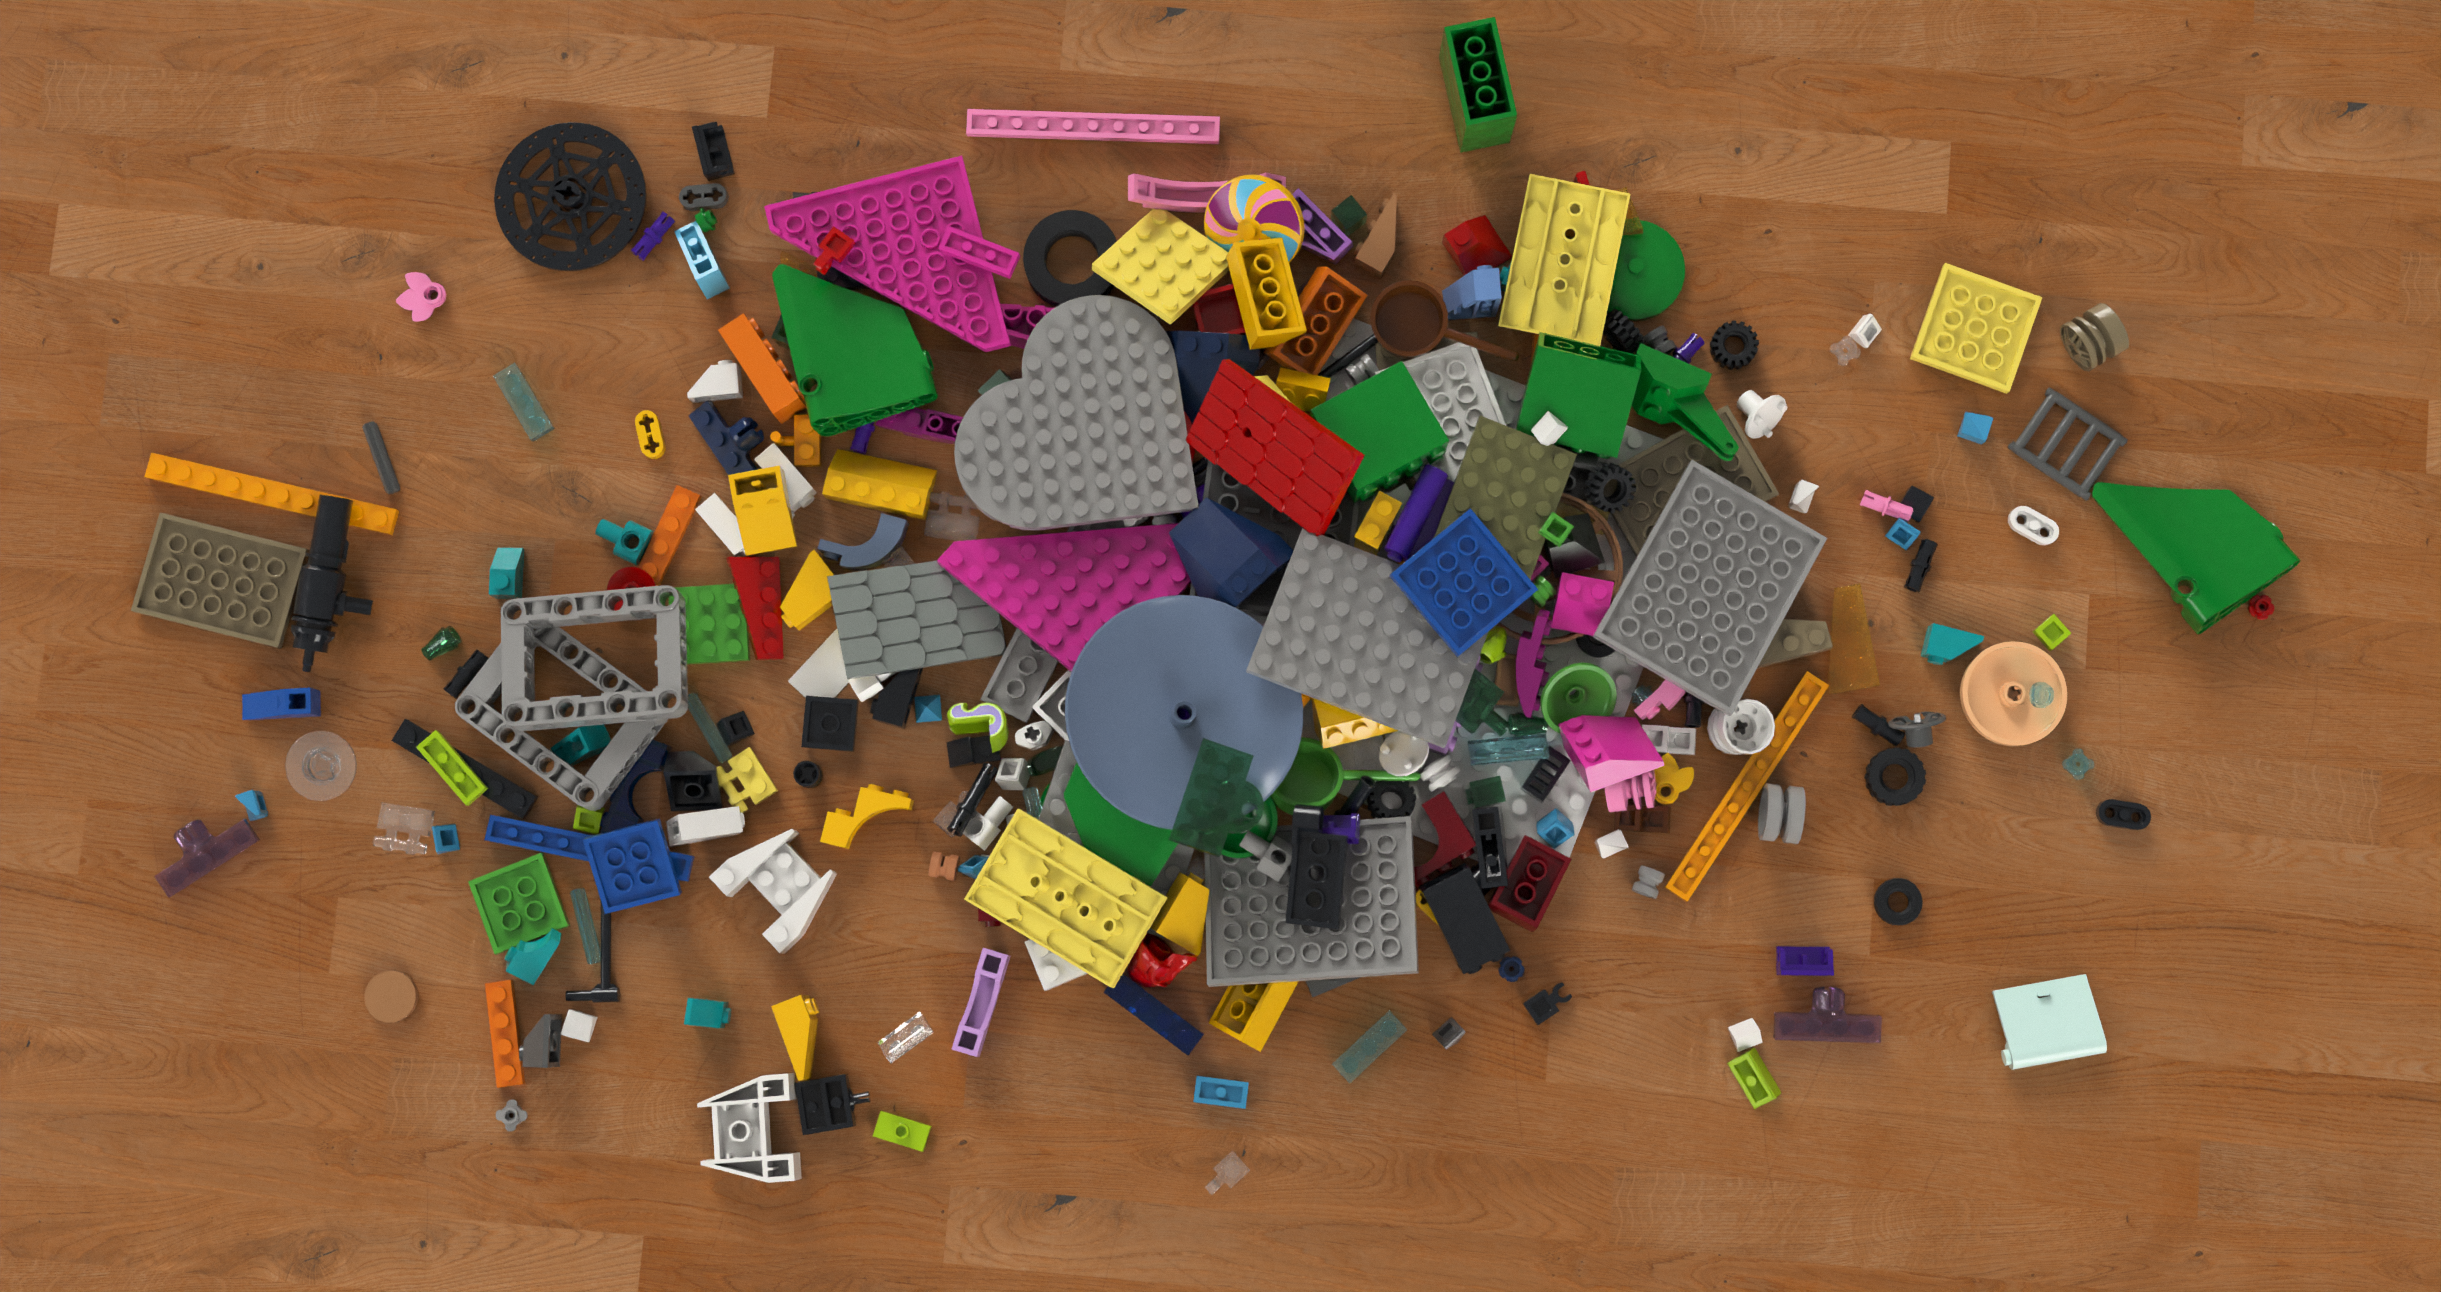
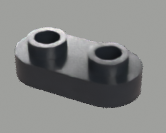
[2096,799,2151,830]

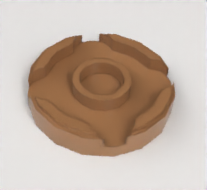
[364,971,418,1023]

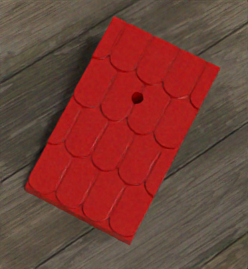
[1186,359,1365,536]

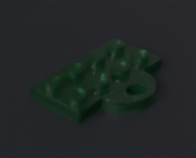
[1168,738,1264,857]

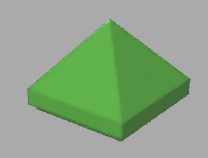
[1538,512,1574,547]

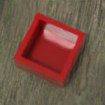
[1192,284,1246,335]

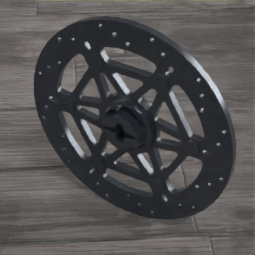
[494,122,647,271]

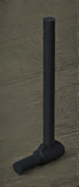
[566,902,620,1003]

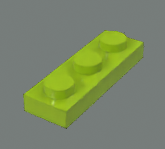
[416,730,488,806]

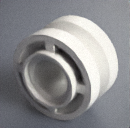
[1420,754,1461,792]

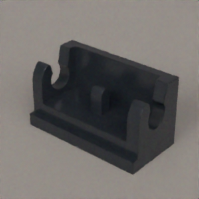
[692,122,735,181]

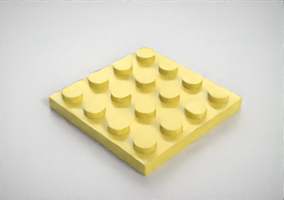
[1092,209,1229,325]
[1910,263,2042,394]

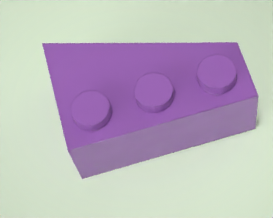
[1292,188,1353,265]

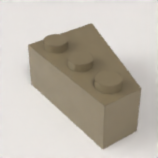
[1757,619,1833,668]

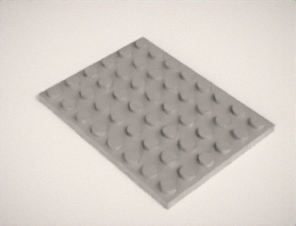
[1592,460,1827,716]
[1246,528,1489,748]
[1204,816,1419,987]

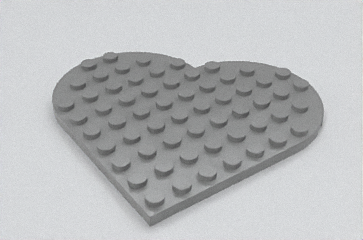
[954,295,1199,530]

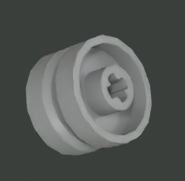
[1758,783,1806,844]

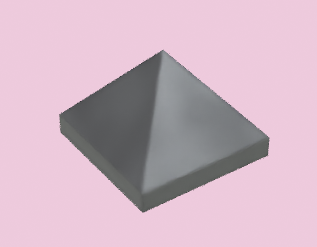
[1432,1017,1466,1049]

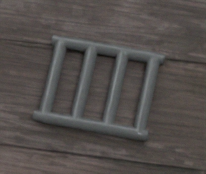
[2008,387,2128,501]

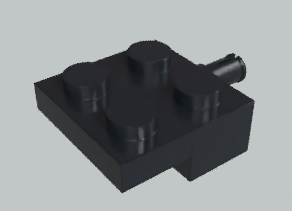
[795,1074,870,1135]

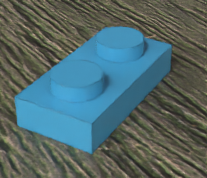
[1193,1076,1249,1109]

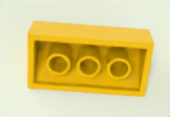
[1226,238,1307,350]
[822,449,937,520]
[1311,697,1398,749]
[1209,981,1299,1052]

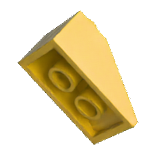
[771,995,819,1081]

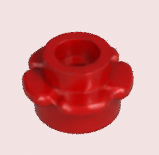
[2248,594,2274,620]

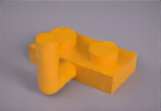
[770,415,821,467]

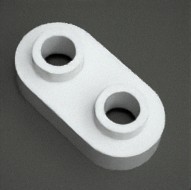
[2008,506,2059,546]

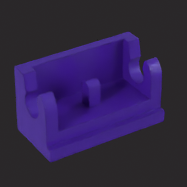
[1322,813,1360,844]
[1776,946,1834,976]

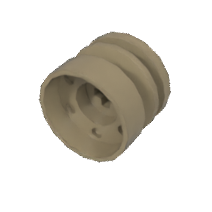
[2060,303,2129,372]

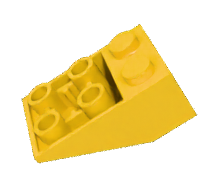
[1276,367,1331,416]
[728,466,797,556]

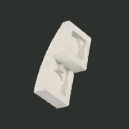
[1642,725,1696,755]

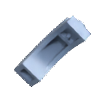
[818,513,909,571]

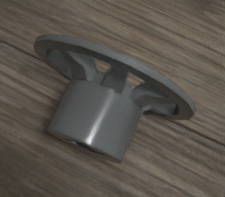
[1888,712,1946,747]

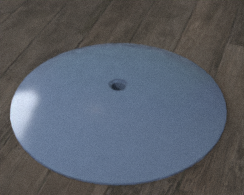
[1065,595,1303,831]

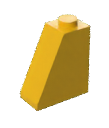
[780,550,834,631]
[1150,872,1209,956]

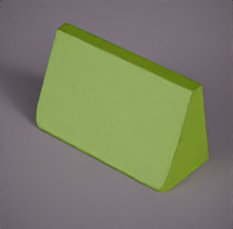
[1727,1048,1781,1109]

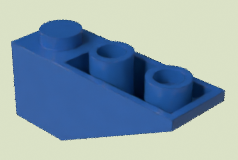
[242,688,321,720]

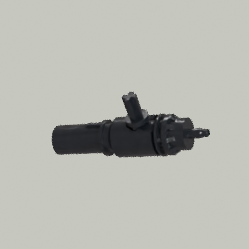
[291,495,373,672]

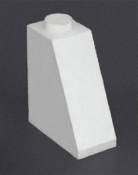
[666,806,745,847]

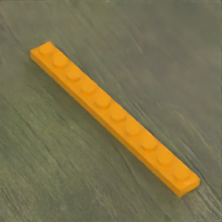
[144,453,399,536]
[1664,671,1829,902]

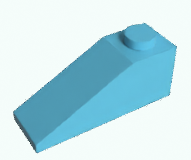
[674,221,730,299]

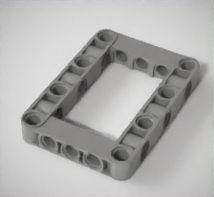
[500,585,688,731]
[455,627,668,811]

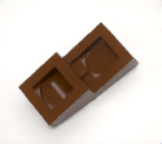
[1614,804,1671,833]

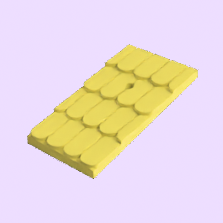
[1498,174,1630,346]
[964,809,1168,988]

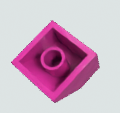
[1551,572,1614,636]

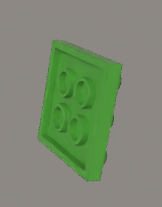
[668,584,750,665]
[468,853,570,955]

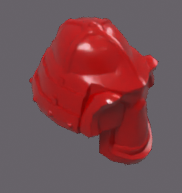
[1126,933,1198,988]

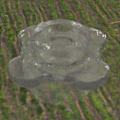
[1830,336,1861,366]

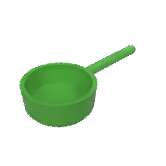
[1270,737,1421,815]

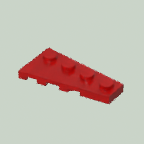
[726,557,784,660]

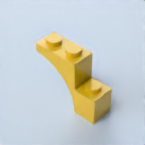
[1354,491,1403,556]
[820,784,914,849]

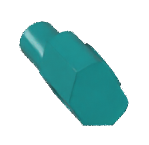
[595,519,654,565]

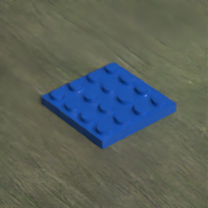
[1389,508,1538,657]

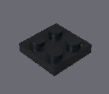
[801,696,859,752]

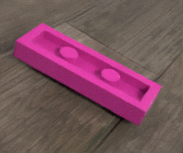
[938,226,1020,279]

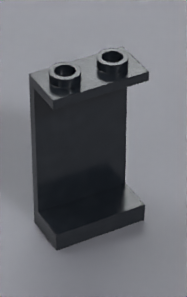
[1418,863,1510,974]

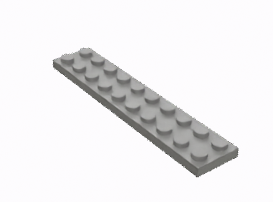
[980,520,1125,723]

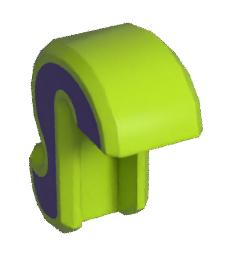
[947,702,1009,753]

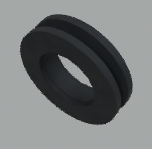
[1023,210,1117,307]

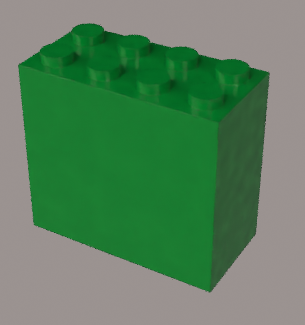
[1439,17,1517,153]
[1516,332,1641,459]
[1310,361,1449,503]

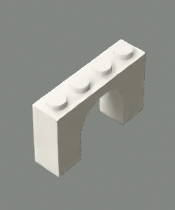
[695,443,817,557]

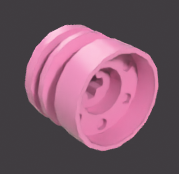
[1604,770,1657,812]

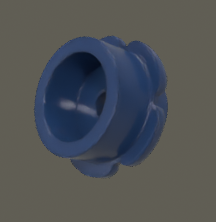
[1498,956,1525,982]

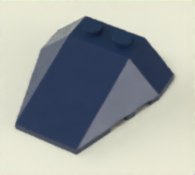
[1165,331,1261,424]
[1169,498,1294,609]

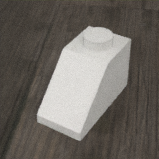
[687,360,743,403]

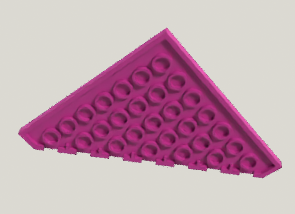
[764,156,1011,352]
[937,523,1191,672]

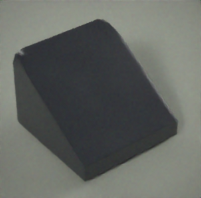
[1900,486,1934,523]
[716,711,755,747]

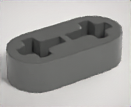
[679,183,729,211]

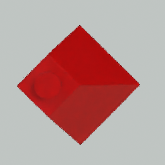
[1442,215,1512,276]

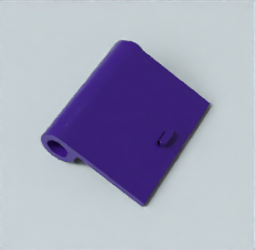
[1384,464,1454,563]

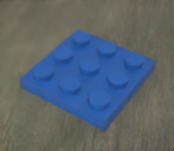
[583,819,682,914]

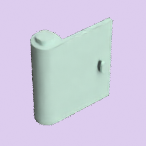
[1992,974,2107,1070]

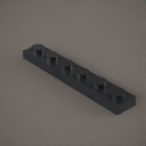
[391,719,538,819]

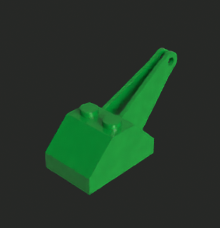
[1632,343,1739,461]

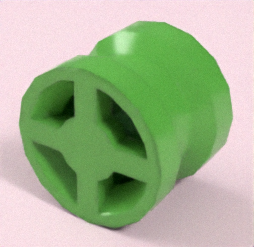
[1529,575,1557,608]

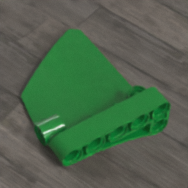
[772,264,938,436]
[2092,482,2301,635]
[1064,762,1186,887]

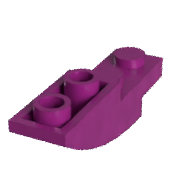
[875,408,963,444]
[1516,609,1553,718]

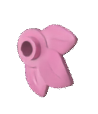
[396,272,447,322]

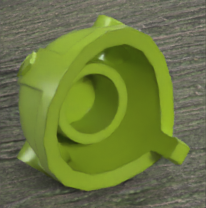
[1480,625,1507,664]

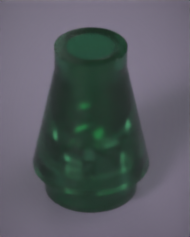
[421,626,462,661]
[1508,711,1548,737]

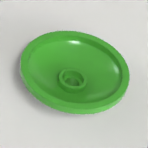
[1540,663,1617,733]

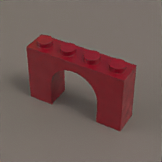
[1414,791,1476,887]

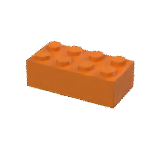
[1264,267,1368,375]
[718,313,807,424]

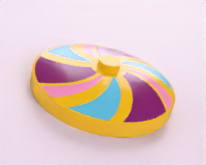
[1204,175,1305,263]

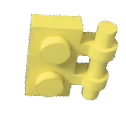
[717,747,778,813]

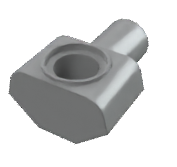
[1239,830,1293,882]

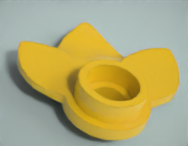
[1654,753,1694,805]

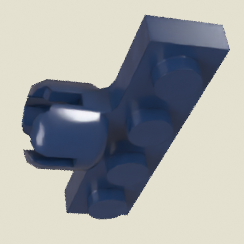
[688,401,764,475]

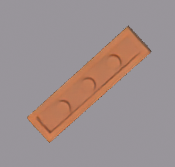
[638,485,702,586]
[485,980,525,1088]

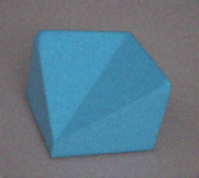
[1957,412,1993,445]
[235,790,268,821]
[1537,808,1575,849]

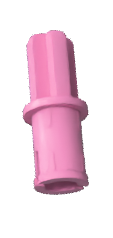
[1860,490,1913,522]

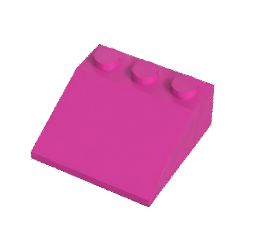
[1558,715,1665,793]

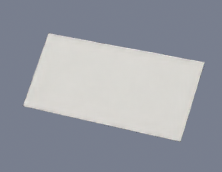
[788,629,849,698]

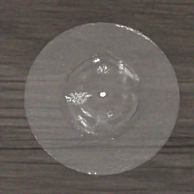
[285,731,357,801]

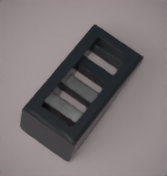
[1520,745,1571,803]

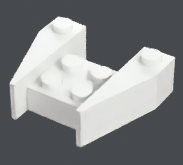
[709,829,837,954]
[697,1073,802,1183]

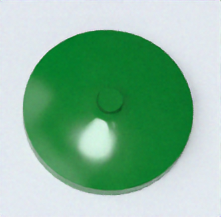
[1607,220,1685,321]

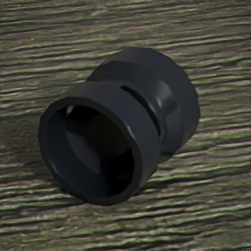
[793,761,823,788]

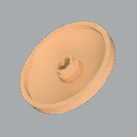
[1960,641,2067,746]

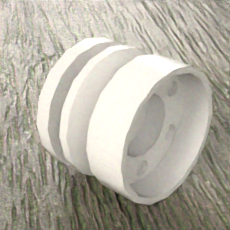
[1707,699,1775,755]

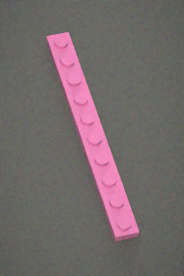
[966,109,1220,144]

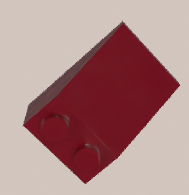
[1488,835,1572,932]

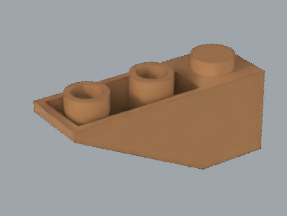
[1353,193,1397,279]

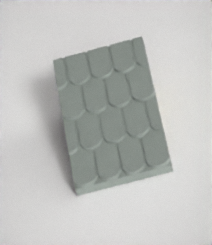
[827,560,1007,679]

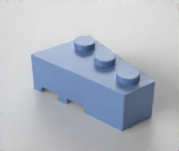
[1442,265,1502,320]

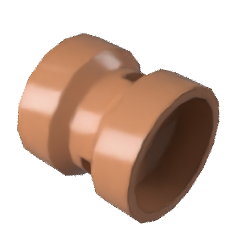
[928,851,960,881]

